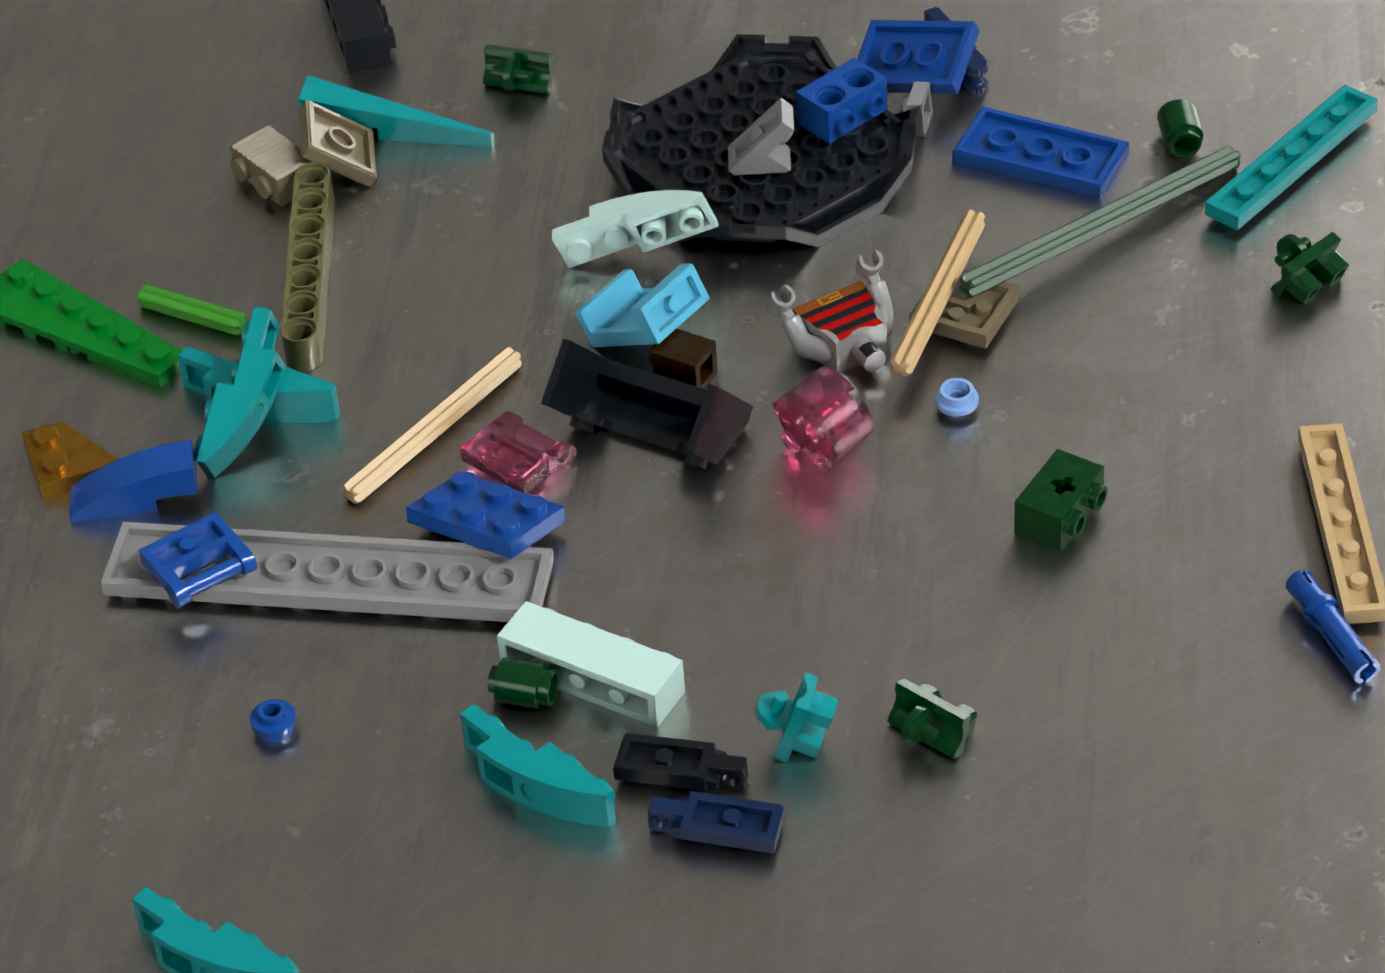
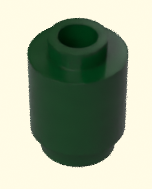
[1157,99,1203,158]
[488,657,559,709]

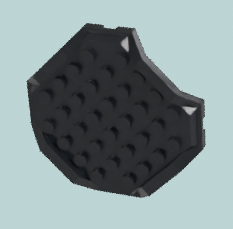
[602,34,918,247]

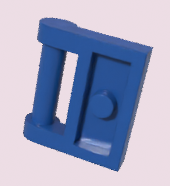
[139,512,257,609]

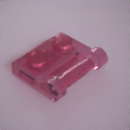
[460,411,576,494]

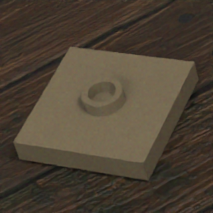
[299,100,377,187]

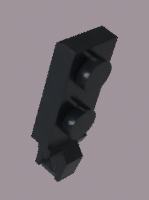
[613,733,749,791]

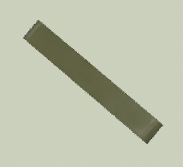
[281,162,335,373]

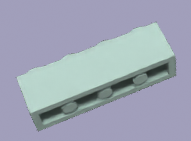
[497,601,685,728]

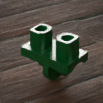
[483,44,553,94]
[1270,232,1349,304]
[887,678,977,759]

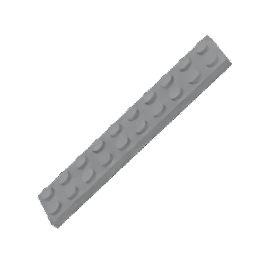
[100,521,554,622]

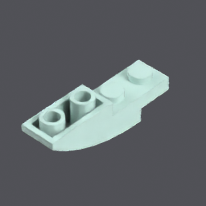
[552,190,718,268]

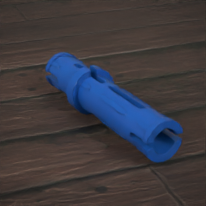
[1285,569,1381,684]

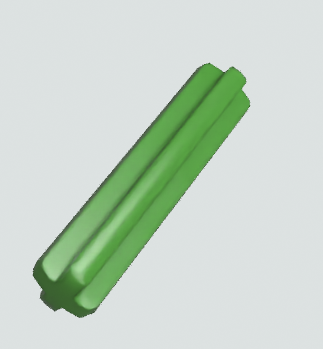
[137,284,247,336]

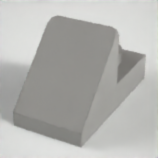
[728,98,794,175]

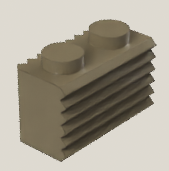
[230,125,315,207]

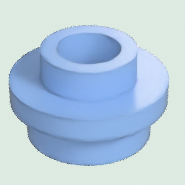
[936,378,979,417]

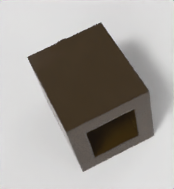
[649,328,718,389]

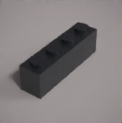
[324,0,396,73]

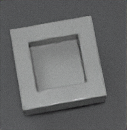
[901,81,933,137]

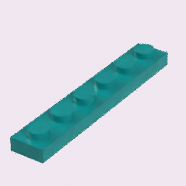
[1204,84,1378,230]

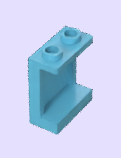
[576,263,710,347]

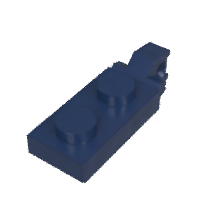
[648,791,784,853]

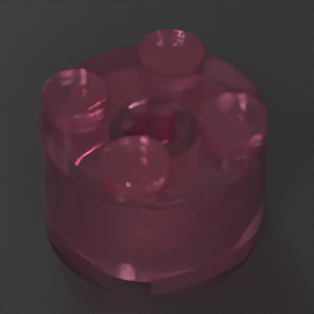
[773,367,874,472]

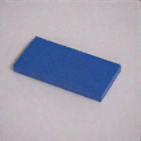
[952,107,1129,199]

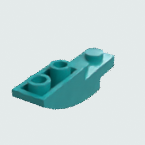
[194,307,286,478]
[177,346,341,424]
[460,704,616,827]
[132,887,300,973]

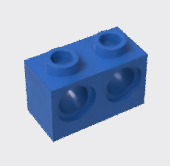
[796,58,887,144]

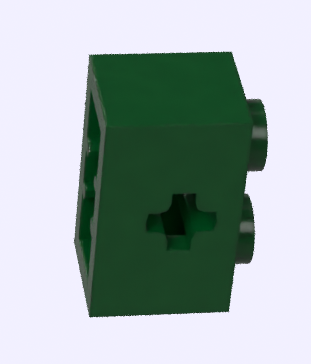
[1014,449,1108,552]

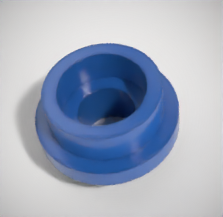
[250,699,297,742]

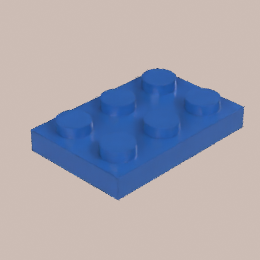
[857,20,980,94]
[406,471,565,559]

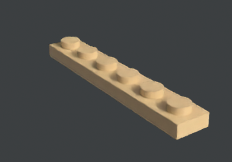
[1298,423,1385,624]

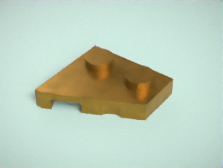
[21,421,118,498]

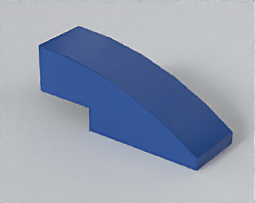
[70,439,198,523]

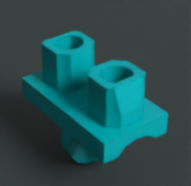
[755,672,838,763]

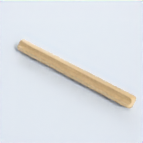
[890,209,985,377]
[342,347,522,504]

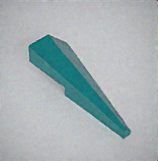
[298,75,495,148]

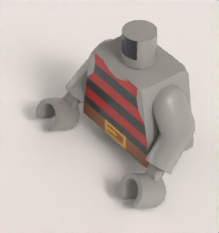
[766,249,893,372]

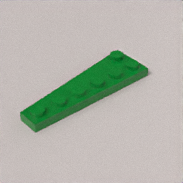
[0,259,182,388]

